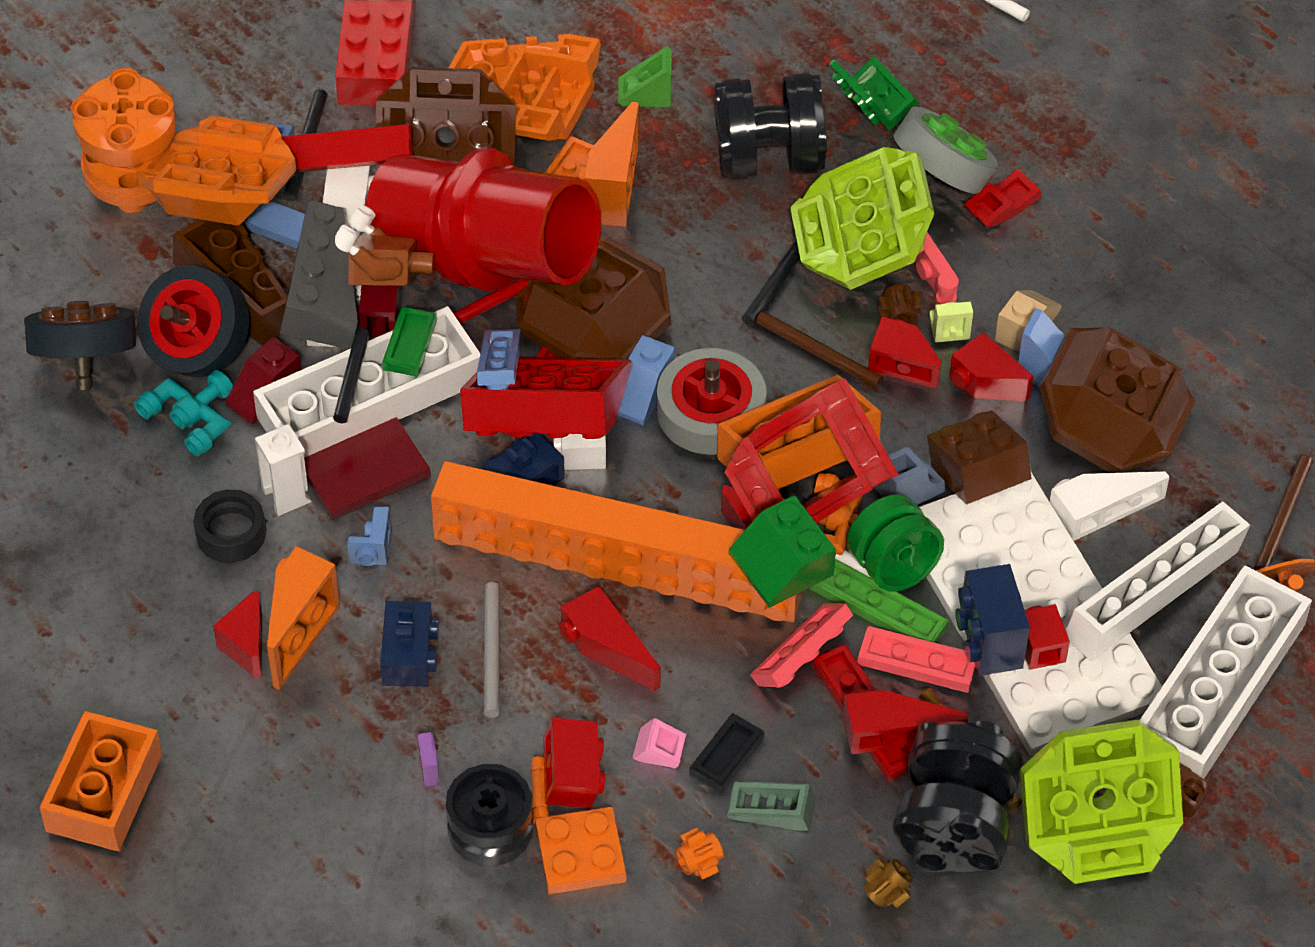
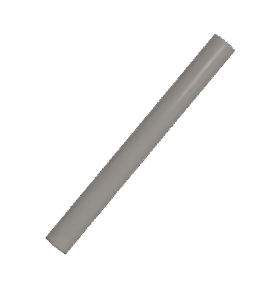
[484,582,500,718]

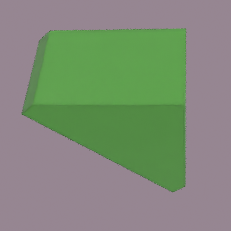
[618,46,672,107]

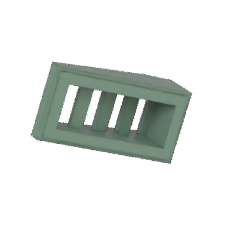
[727,781,815,831]

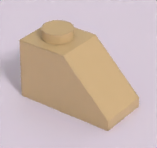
[995,290,1062,353]

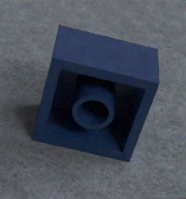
[955,564,1030,676]

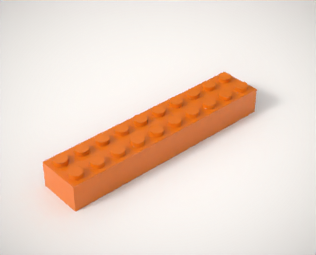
[431,461,804,623]

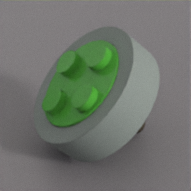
[893,107,998,194]

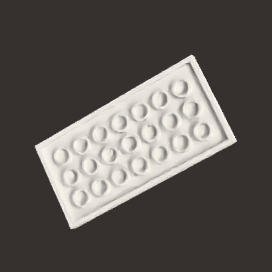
[919,472,1162,757]

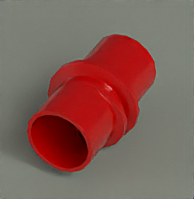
[365,147,601,292]

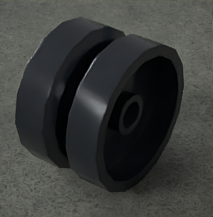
[446,764,533,866]

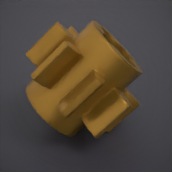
[864,858,913,908]

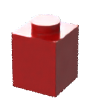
[1025,604,1070,670]

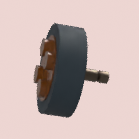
[24,301,136,390]

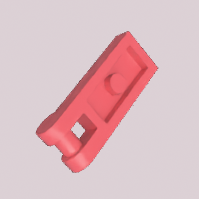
[915,232,959,305]

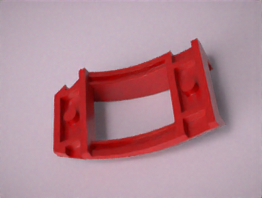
[724,377,899,523]

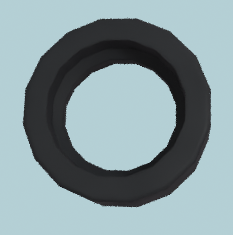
[193,489,266,563]

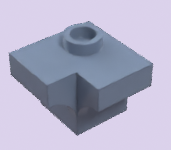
[874,446,945,505]

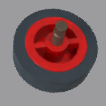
[138,265,249,377]

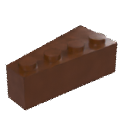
[173,219,287,346]

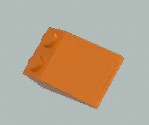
[579,102,639,227]
[267,546,340,690]

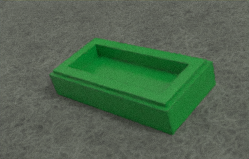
[382,307,437,377]

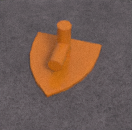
[1256,559,1315,591]

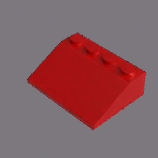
[460,357,632,439]

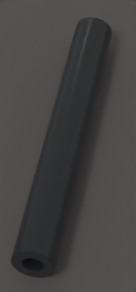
[333,328,370,424]

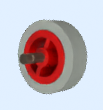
[657,348,767,455]

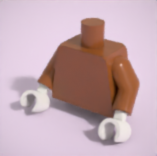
[335,205,435,286]

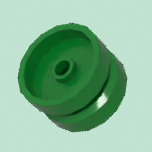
[847,495,944,592]

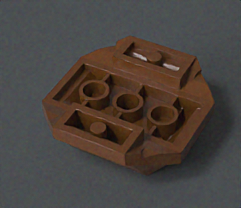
[375,67,516,171]
[516,237,671,360]
[1039,327,1196,473]

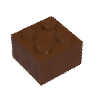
[927,410,1032,505]

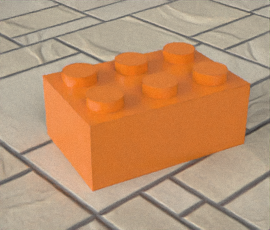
[40,711,162,852]

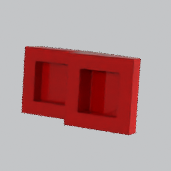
[964,169,1042,228]

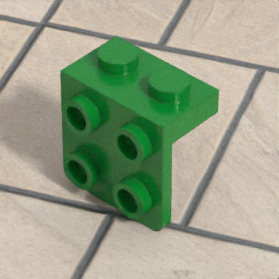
[828,57,919,131]

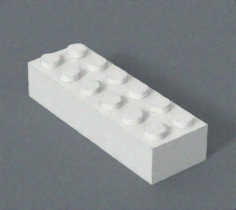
[253,306,480,458]
[1139,565,1312,779]

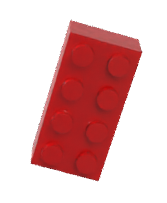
[335,0,416,106]

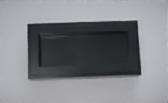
[689,713,765,793]

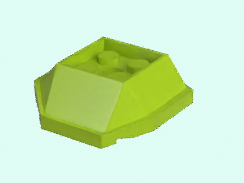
[790,147,934,290]
[1020,719,1183,884]

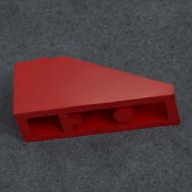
[558,586,661,691]
[843,690,968,754]

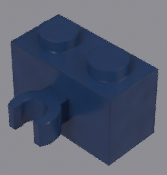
[479,433,565,486]
[380,601,439,687]

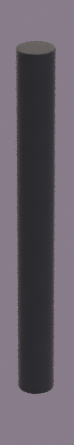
[283,89,328,201]
[742,239,800,326]

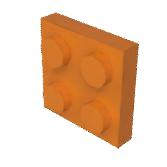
[535,807,626,895]

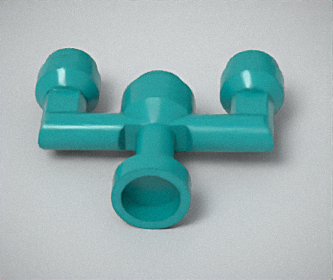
[134,370,233,457]

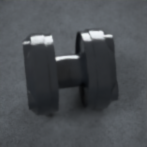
[715,73,827,180]
[893,721,1024,872]

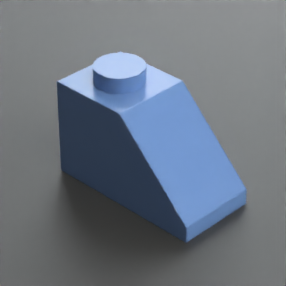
[1018,308,1065,387]
[618,335,675,426]

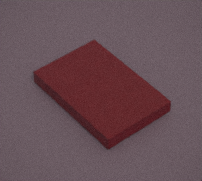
[304,417,431,520]

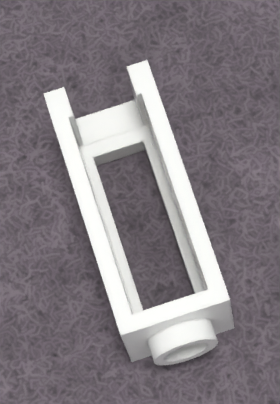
[255,424,311,516]

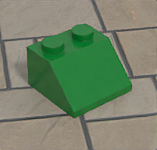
[728,495,836,608]

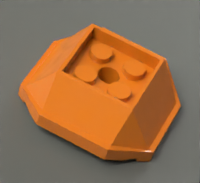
[137,115,296,226]

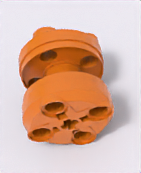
[71,68,176,213]

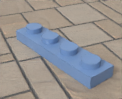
[477,329,522,390]

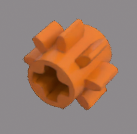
[675,827,724,880]

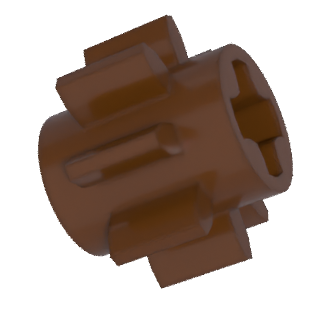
[878,284,923,324]

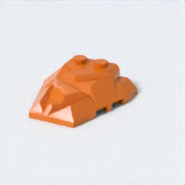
[448,34,601,141]

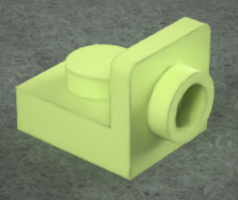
[929,301,973,343]

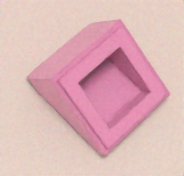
[633,718,687,769]

